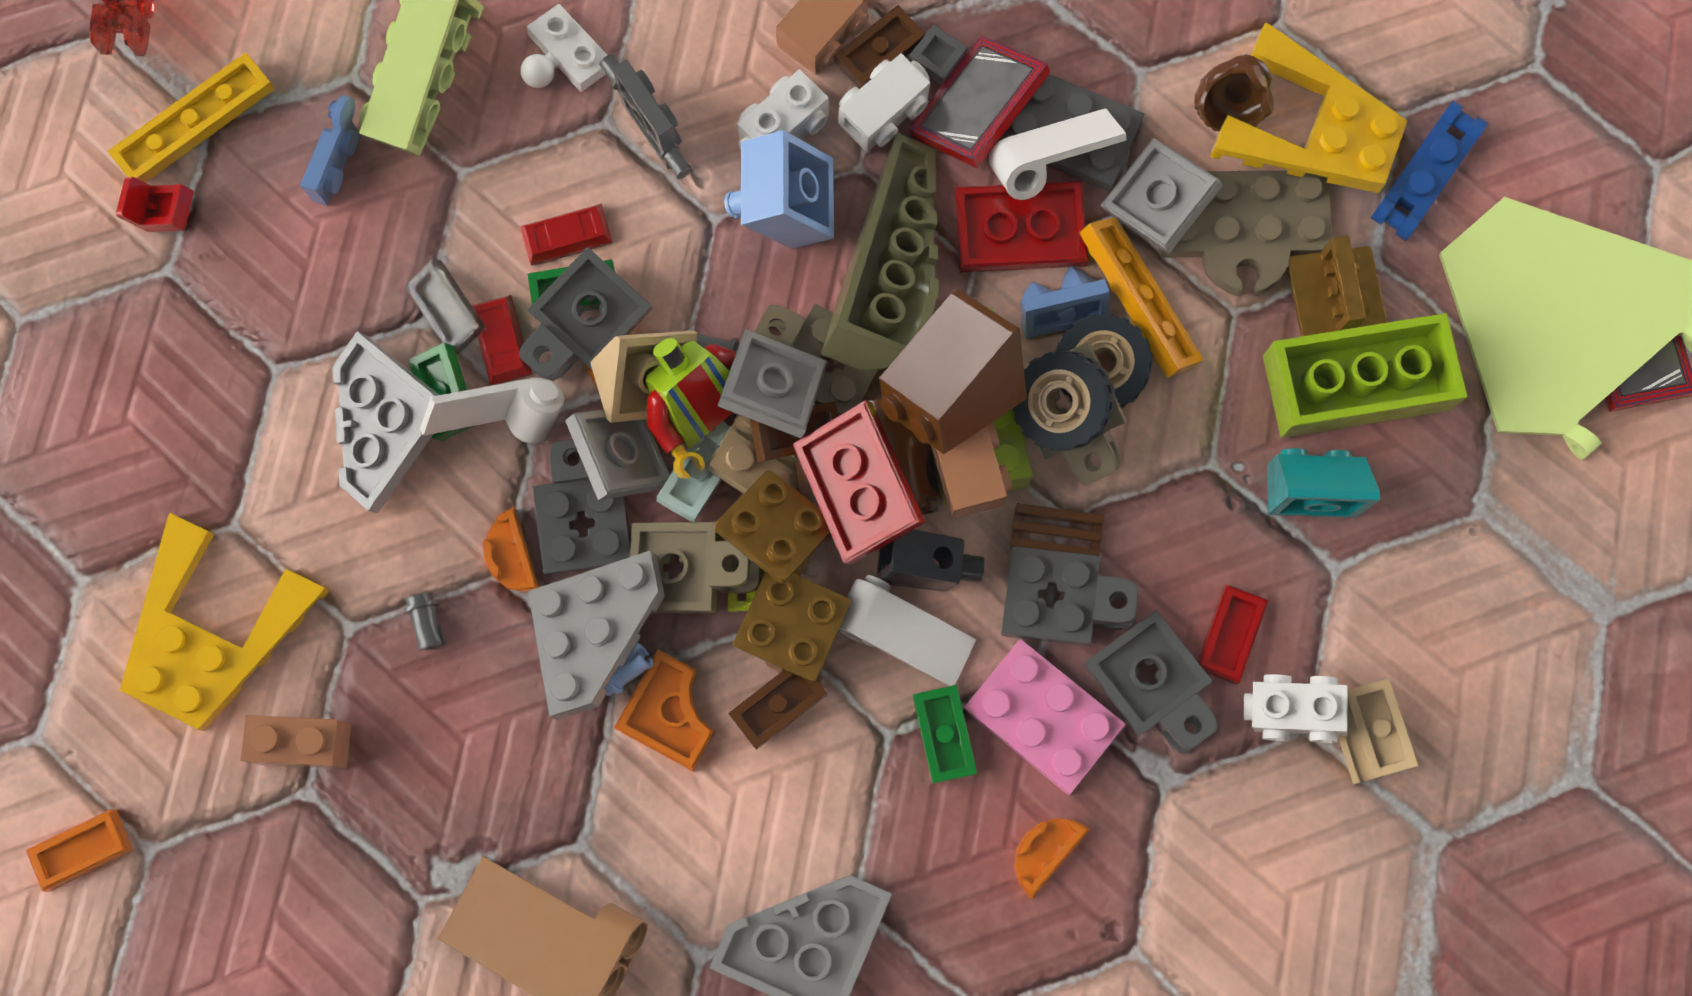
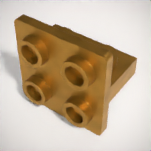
[1287,235,1387,337]
[714,470,831,583]
[733,572,851,682]

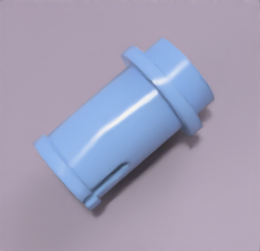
[605,643,654,696]

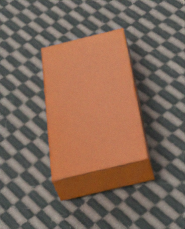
[26,809,133,892]

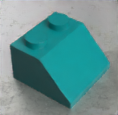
[1267,448,1380,518]

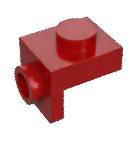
[116,177,194,232]

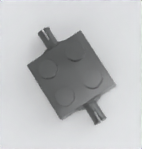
[599,54,692,179]

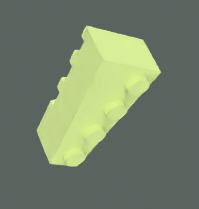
[359,0,485,156]

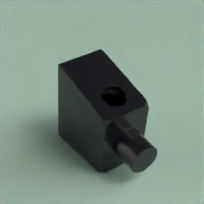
[876,529,985,592]

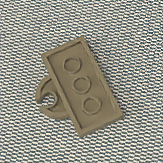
[1159,170,1332,296]

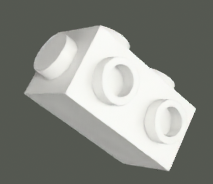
[838,53,930,153]
[737,69,829,148]
[1244,675,1348,743]

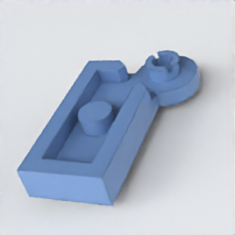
[300,95,359,206]

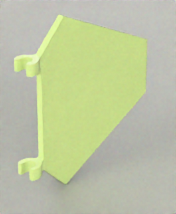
[1439,197,1692,460]

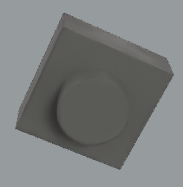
[909,25,968,85]

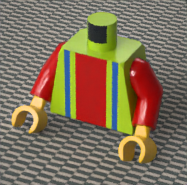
[646,338,737,479]

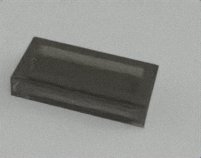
[405,259,486,354]

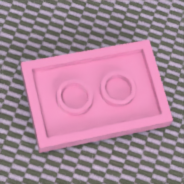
[963,639,1126,795]

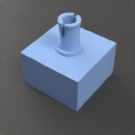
[724,130,834,249]

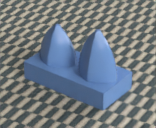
[1021,266,1110,339]

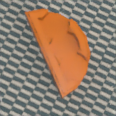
[483,507,540,593]
[1014,818,1090,899]

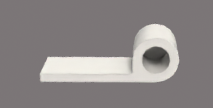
[989,108,1127,200]
[420,378,565,444]
[838,575,977,686]

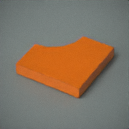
[614,649,715,772]

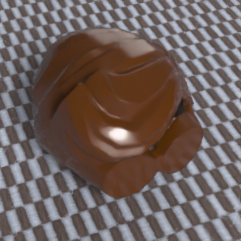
[1194,54,1274,131]

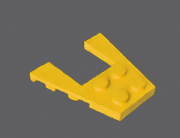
[1210,22,1408,193]
[119,513,329,731]

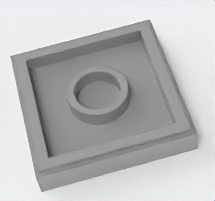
[1101,138,1223,254]
[718,329,828,438]
[565,409,670,501]

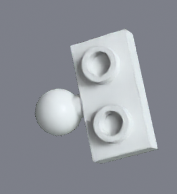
[521,4,607,92]

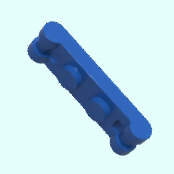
[1370,100,1489,241]

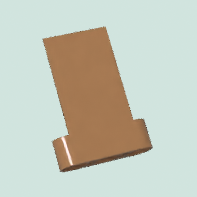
[438,856,648,996]

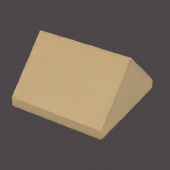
[590,330,698,423]

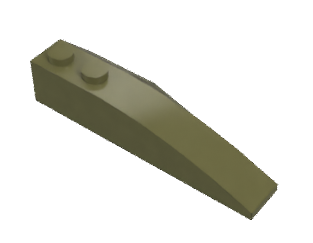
[821,133,939,370]

